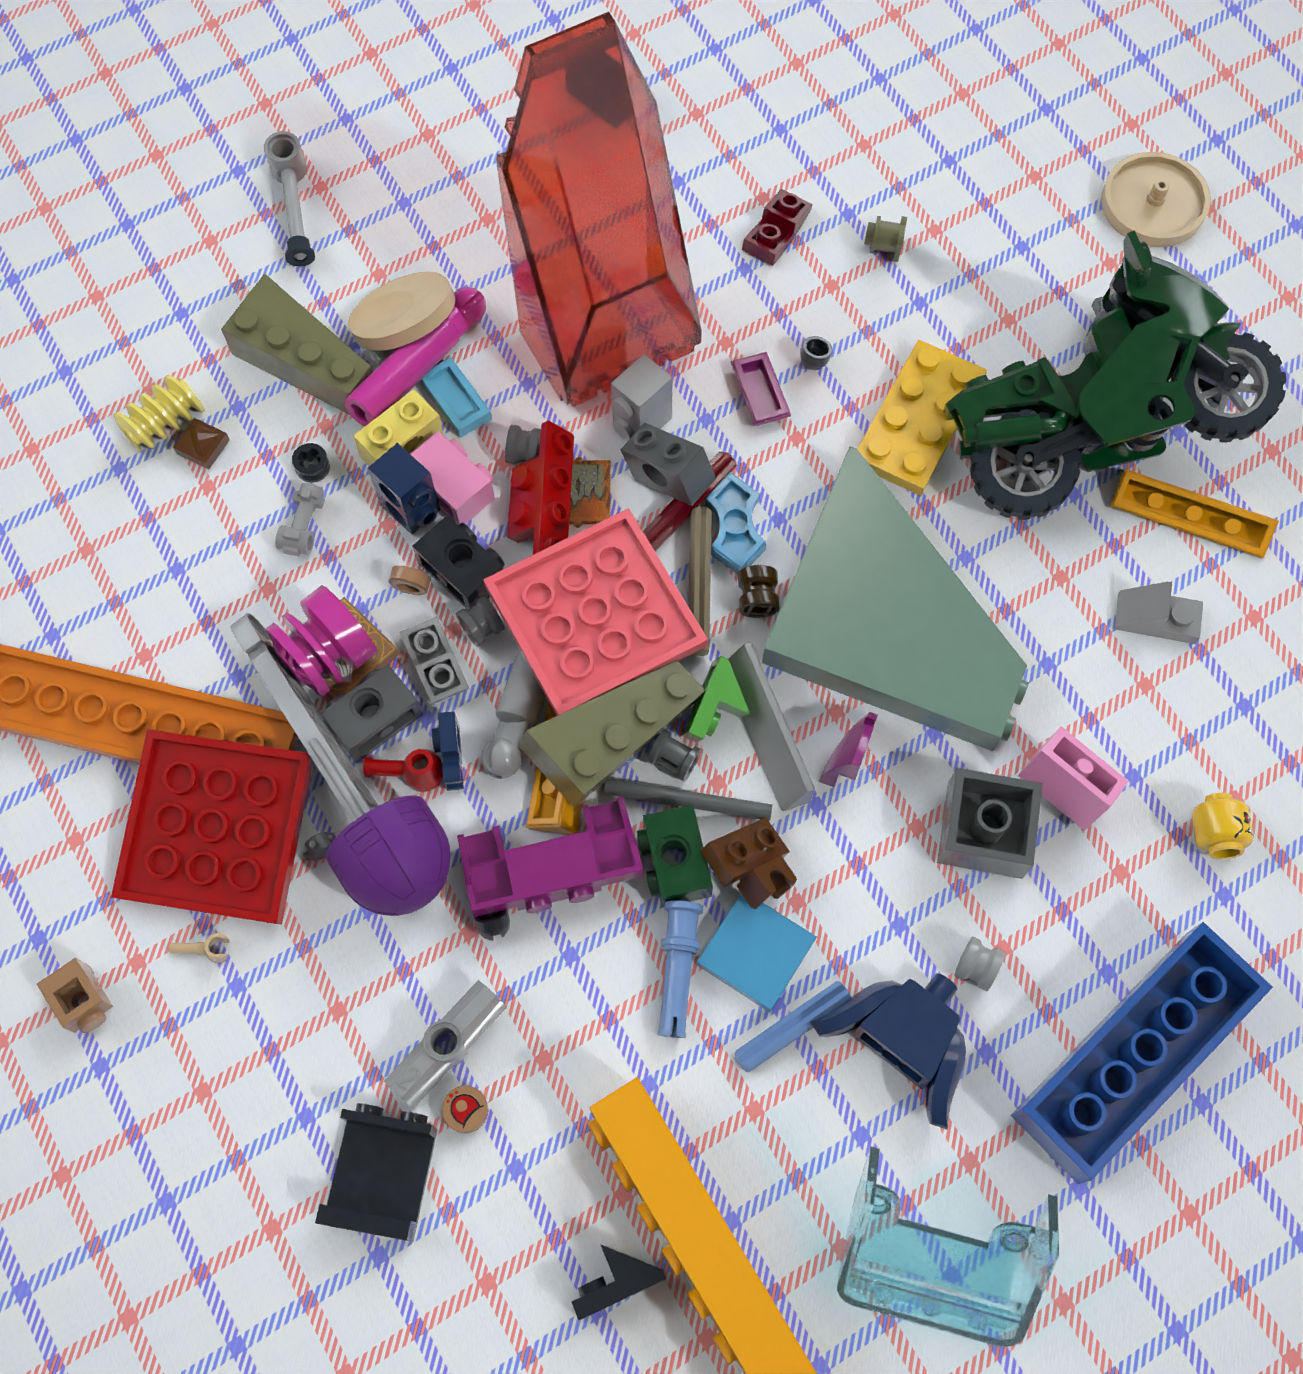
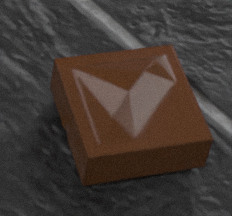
[173,418,230,470]

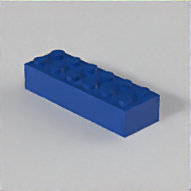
[1010,922,1273,1184]

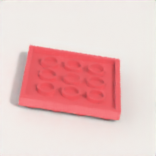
[483,508,708,716]

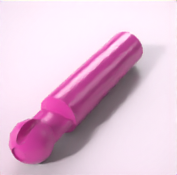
[344,287,486,427]

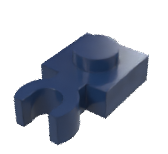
[432,711,464,791]

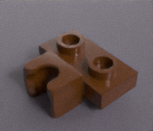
[700,817,797,909]

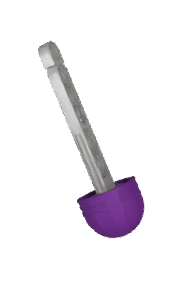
[230,613,451,916]

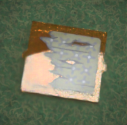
[569,457,611,528]

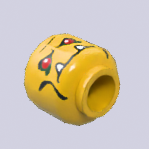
[1192,793,1254,859]

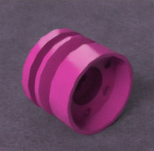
[265,585,377,698]

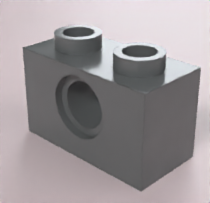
[620,422,716,506]
[320,664,423,764]

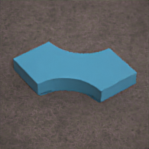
[705,472,766,574]

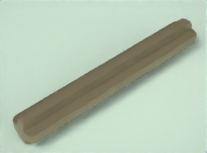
[688,507,712,656]

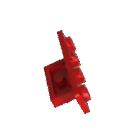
[507,420,574,555]

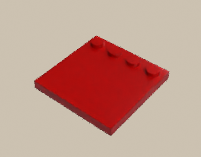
[111,729,314,925]

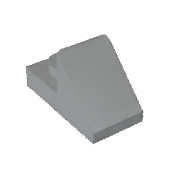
[1114,582,1203,644]

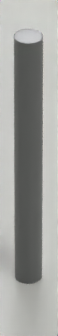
[604,778,773,821]

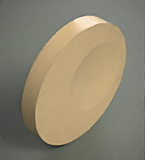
[1101,152,1211,247]
[348,272,455,351]

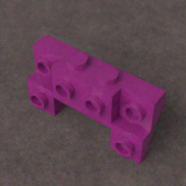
[457,796,643,917]

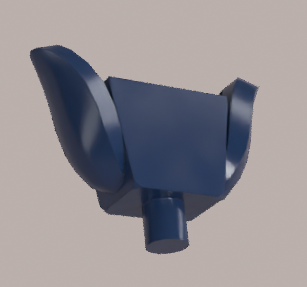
[810,973,966,1130]

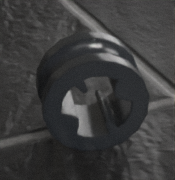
[292,443,330,483]

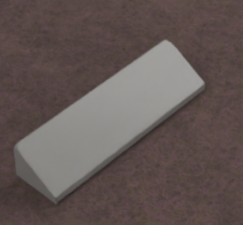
[728,642,815,811]

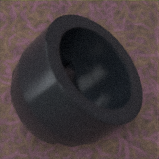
[800,336,832,370]
[473,909,510,941]

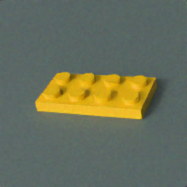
[857,339,987,496]

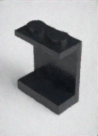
[315,1103,438,1242]

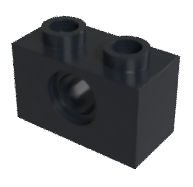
[412,515,505,610]

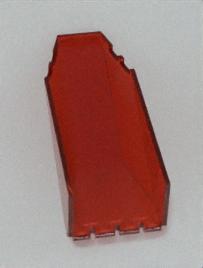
[496,11,702,407]

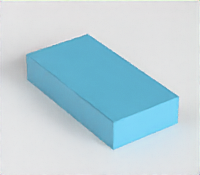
[420,357,492,438]

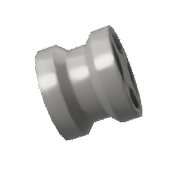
[954,936,1005,992]

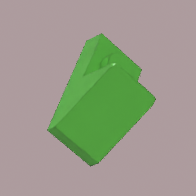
[681,656,750,742]

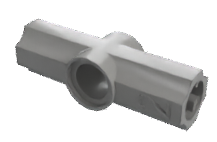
[384,980,507,1109]

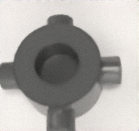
[303,832,336,861]

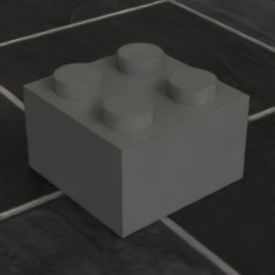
[937,768,1043,879]

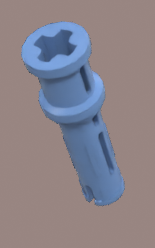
[657,901,703,1038]

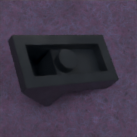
[571,1244,666,1320]

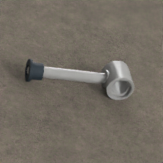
[264,131,315,266]

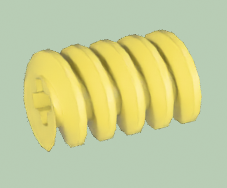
[114,375,205,454]

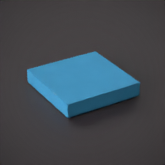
[696,894,817,1012]

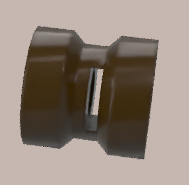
[738,565,780,618]

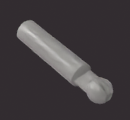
[481,649,546,779]

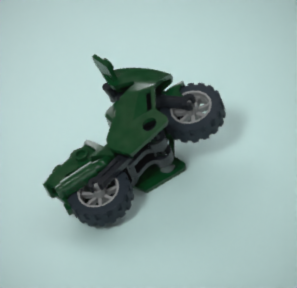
[943,230,1286,520]

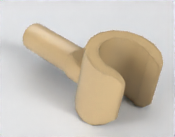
[169,933,230,963]

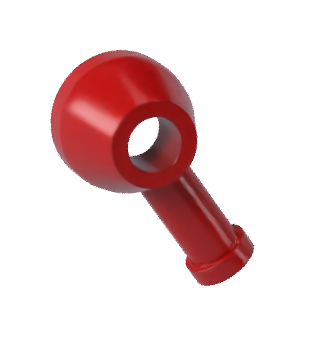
[363,749,443,792]

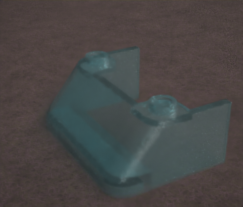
[837,1147,1059,1347]

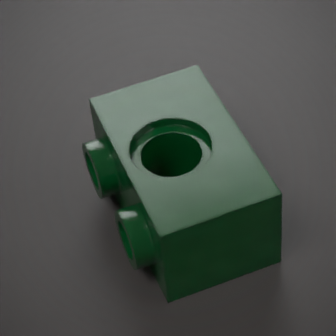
[637,805,713,908]

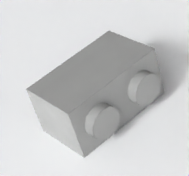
[611,354,673,440]

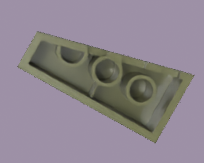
[221,273,372,415]
[518,660,705,808]

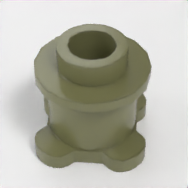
[864,216,907,262]

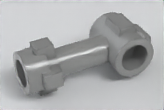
[275,483,325,557]

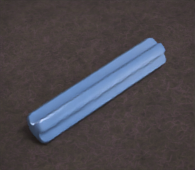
[735,981,851,1072]

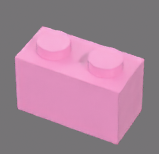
[411,431,495,525]
[1018,726,1129,831]

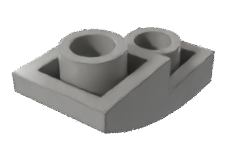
[399,617,469,705]

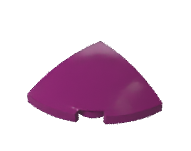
[819,712,878,787]

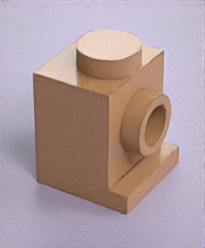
[36,957,113,1033]

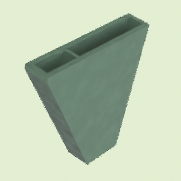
[762,446,1029,751]

